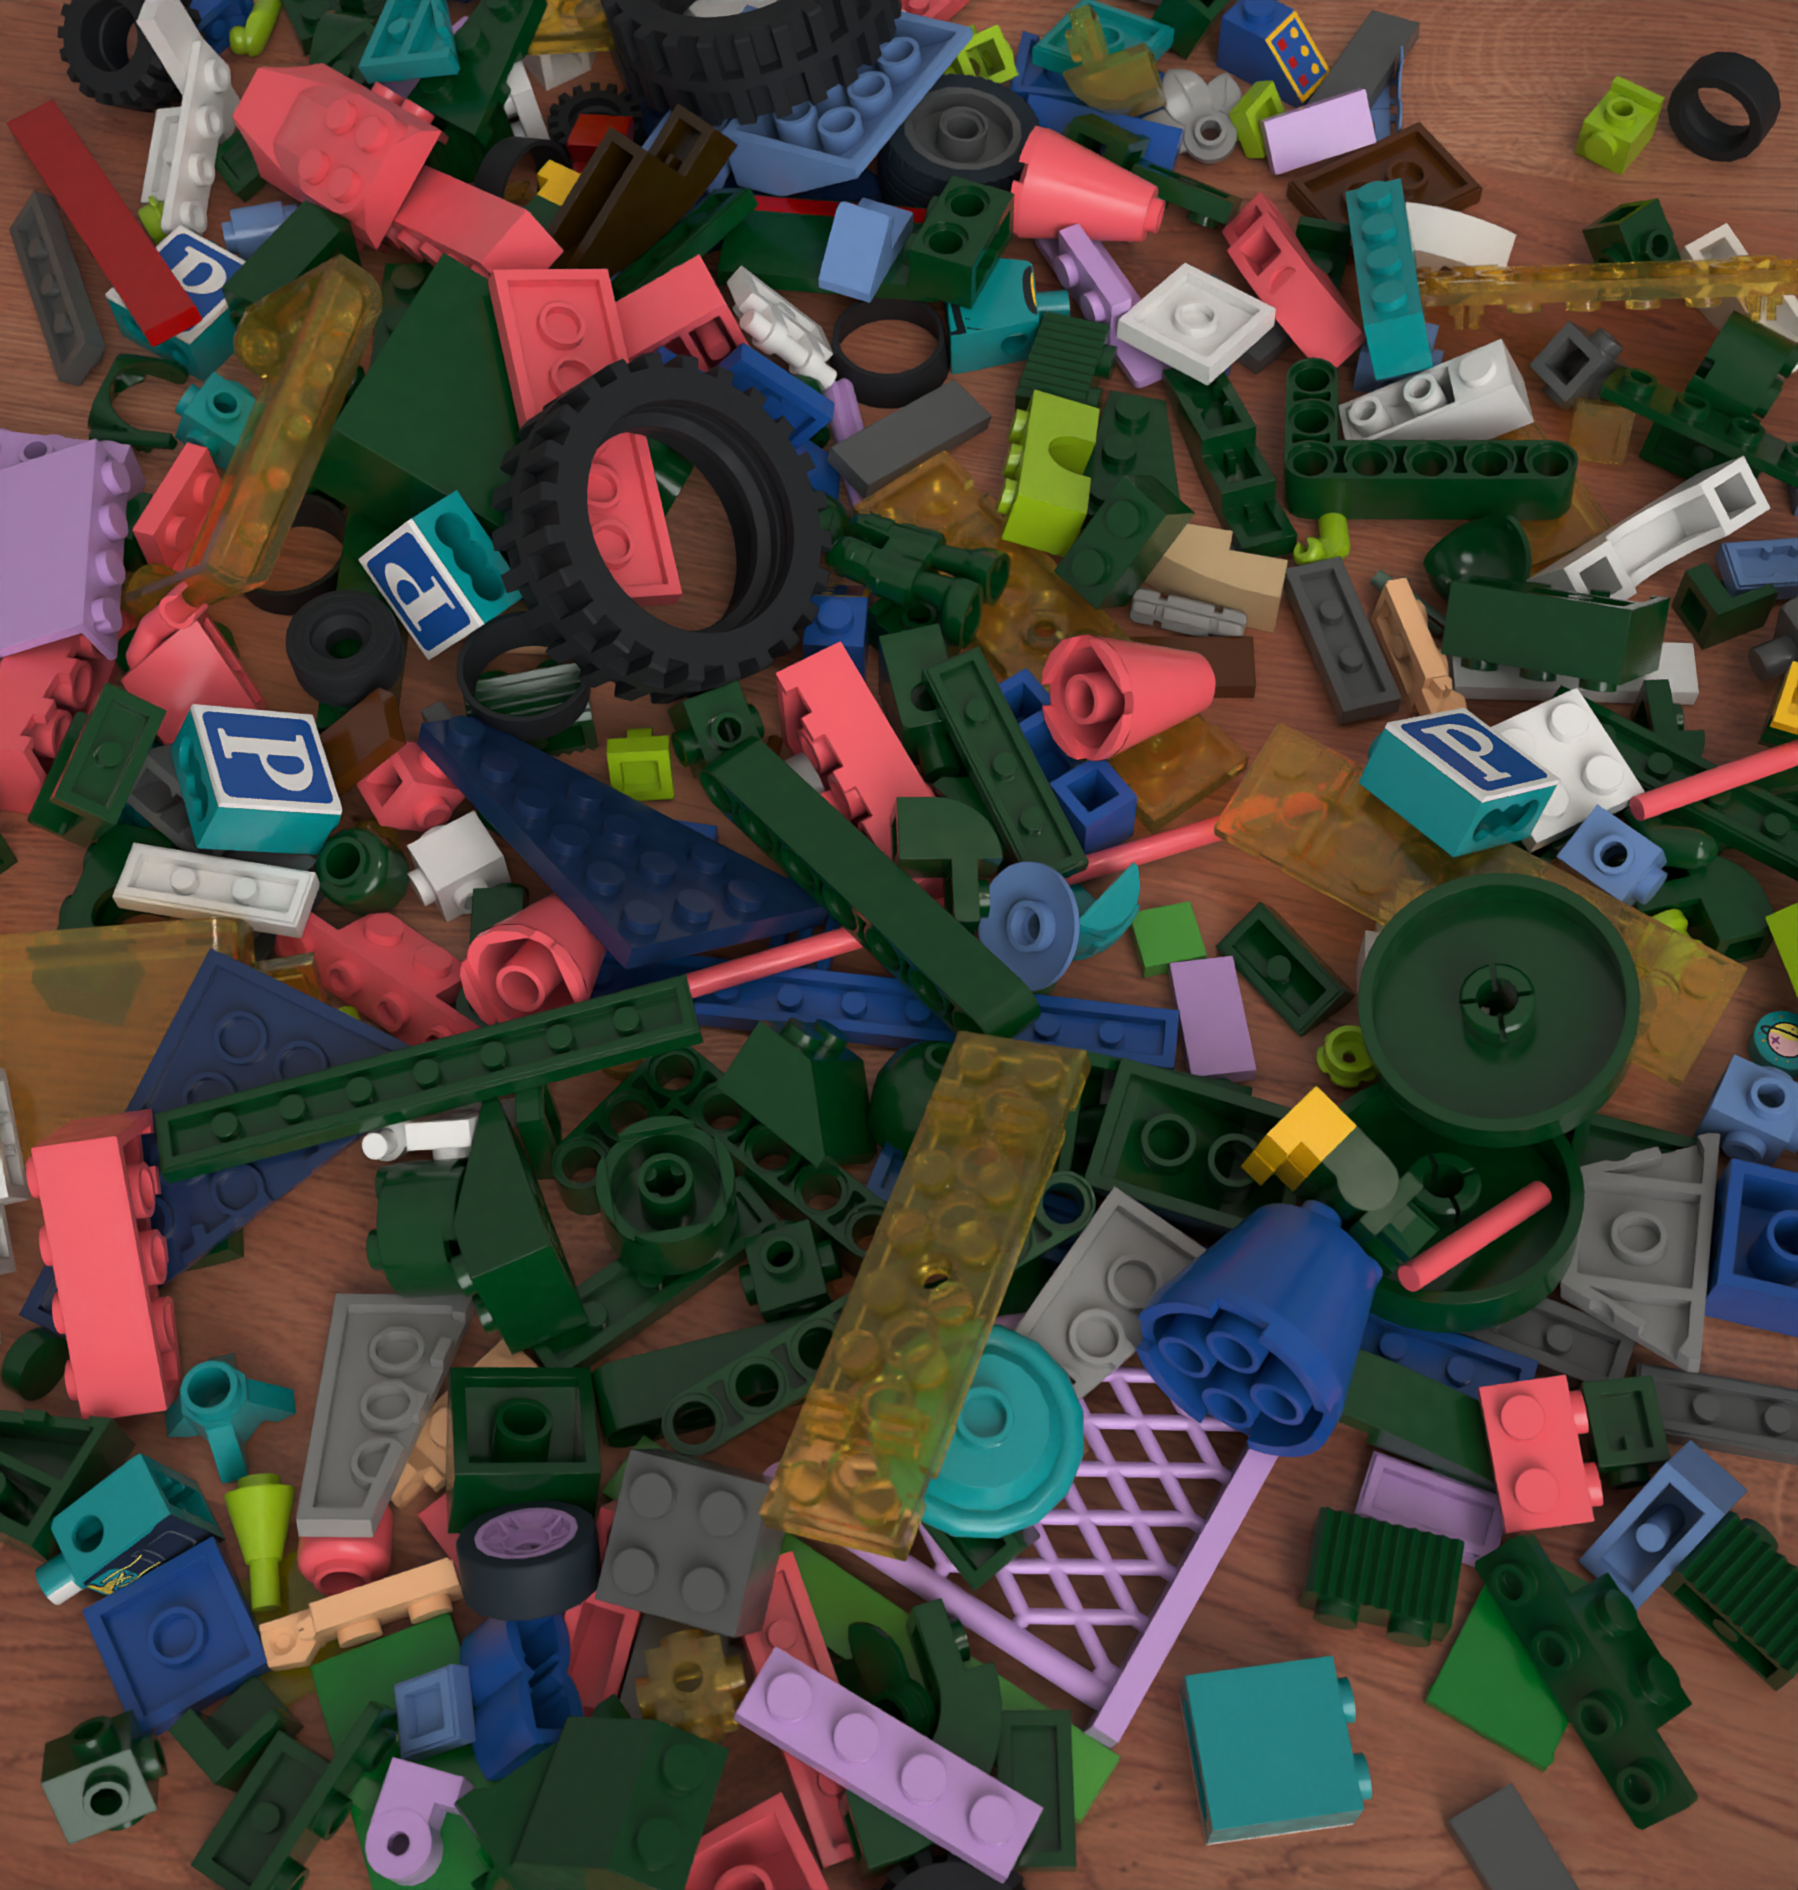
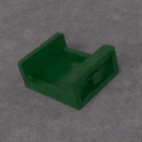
[27,682,167,848]

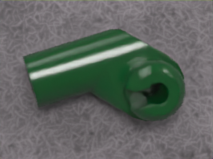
[1622,806,1718,869]

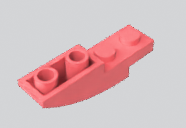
[1221,192,1366,368]

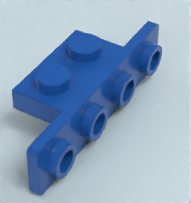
[653,343,841,500]

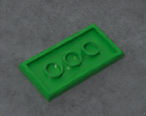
[310,1612,500,1890]

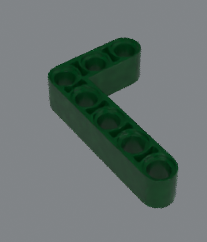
[1283,357,1579,520]
[551,1046,904,1283]

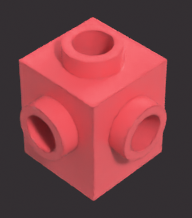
[356,741,465,832]

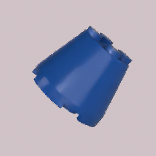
[1136,1200,1383,1457]

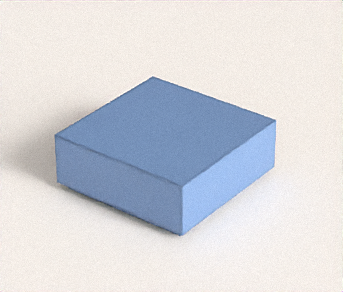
[394,1664,476,1761]

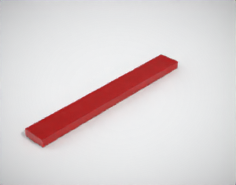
[6,99,203,347]

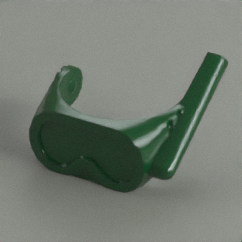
[87,353,189,453]

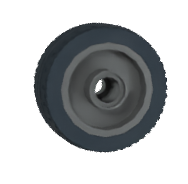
[877,74,1040,208]

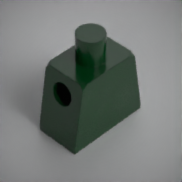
[878,623,960,784]

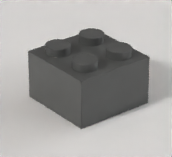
[595,1448,796,1638]

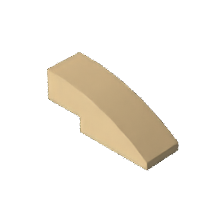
[1144,523,1288,633]

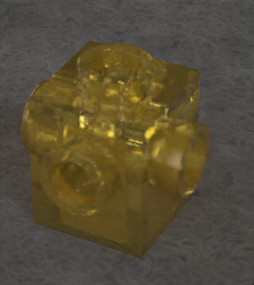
[635,1629,748,1743]

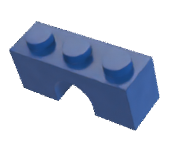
[998,668,1137,855]

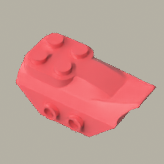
[232,63,449,254]

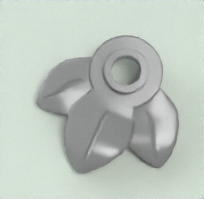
[1142,69,1242,164]

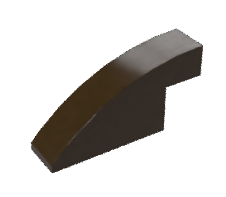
[546,104,738,278]

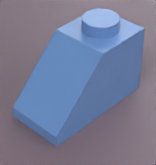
[1578,1440,1748,1611]

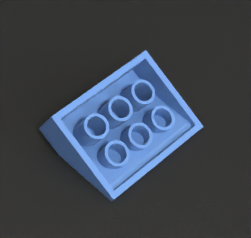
[721,11,973,197]

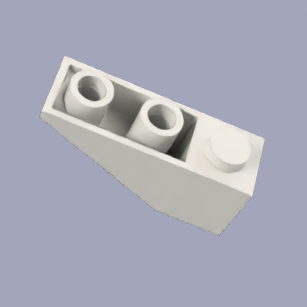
[1338,339,1534,440]

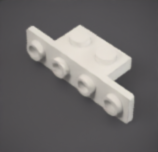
[140,40,231,237]

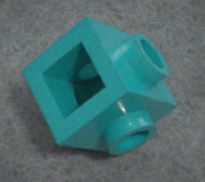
[175,371,273,476]

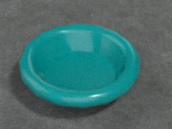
[869,1322,1084,1539]

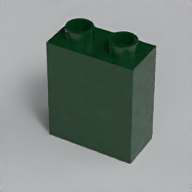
[311,253,694,601]

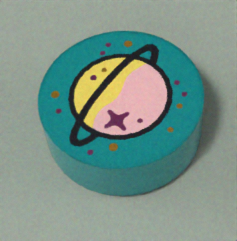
[1748,1011,1798,1079]

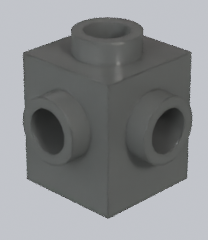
[1529,321,1630,413]

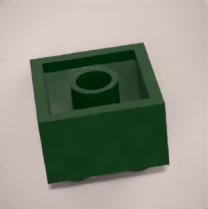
[717,1017,877,1168]
[445,1367,602,1533]
[511,1716,730,1890]

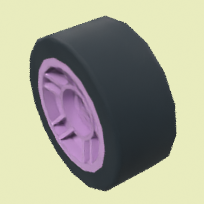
[456,1500,602,1621]

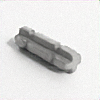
[1130,587,1247,637]

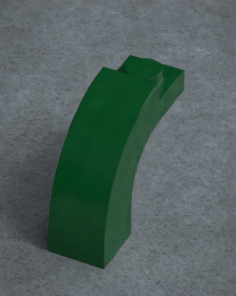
[838,1598,1002,1881]

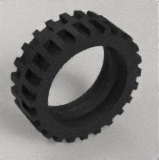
[600,0,902,126]
[492,353,832,704]

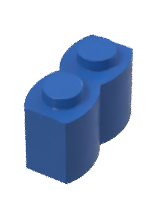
[459,1613,584,1780]

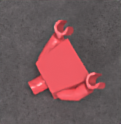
[121,581,268,745]

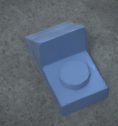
[818,198,914,303]

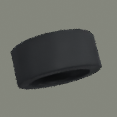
[1667,51,1781,162]

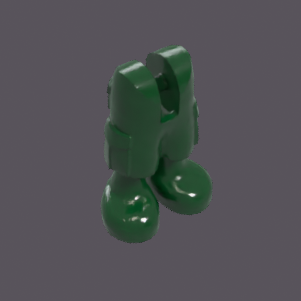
[825,513,1011,649]

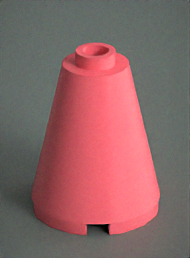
[1011,126,1166,242]
[1041,634,1216,762]
[460,893,607,1026]

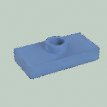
[1715,538,1798,600]

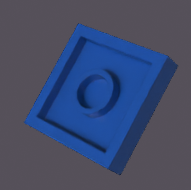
[82,1536,272,1736]

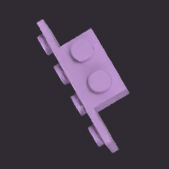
[1035,223,1173,389]

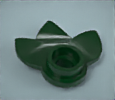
[833,1621,937,1740]

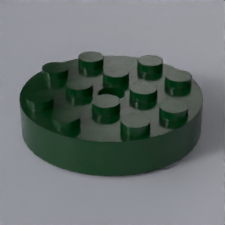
[1358,873,1641,1148]
[1302,1082,1585,1333]

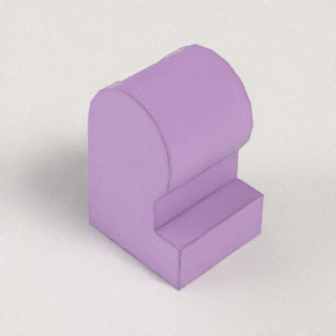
[365,1757,476,1886]

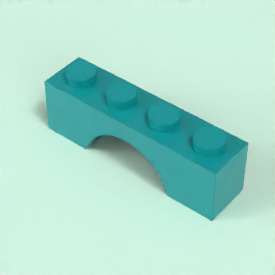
[1345,178,1434,381]

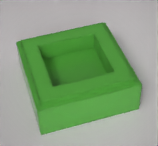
[1129,901,1207,978]

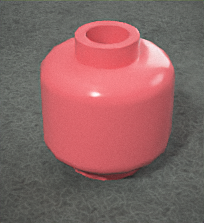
[297,1506,394,1596]

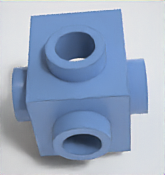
[1694,1054,1798,1167]

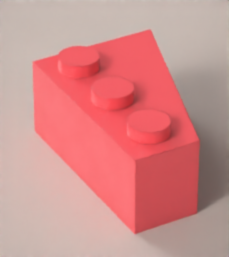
[615,255,750,373]

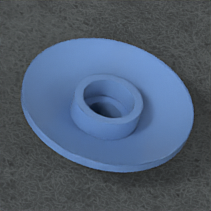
[978,861,1080,991]

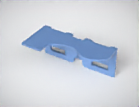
[1370,46,1404,142]

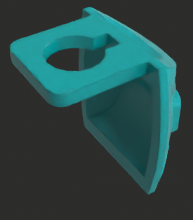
[1070,862,1140,961]

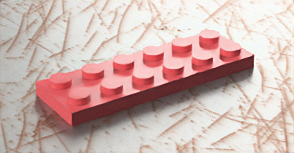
[488,269,682,607]

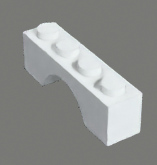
[1526,456,1770,600]

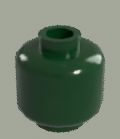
[315,827,410,916]

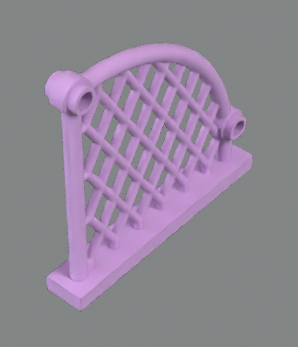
[763,1312,1278,1749]

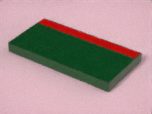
[717,195,938,302]

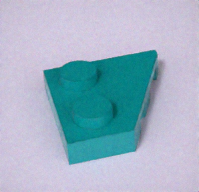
[358,0,460,84]

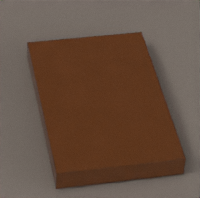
[1286,122,1483,265]

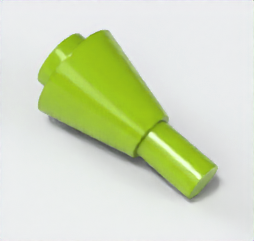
[223,1473,296,1612]

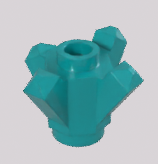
[165,1352,296,1483]

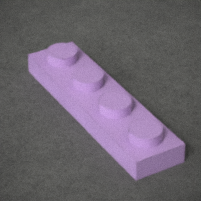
[734,1646,1043,1884]

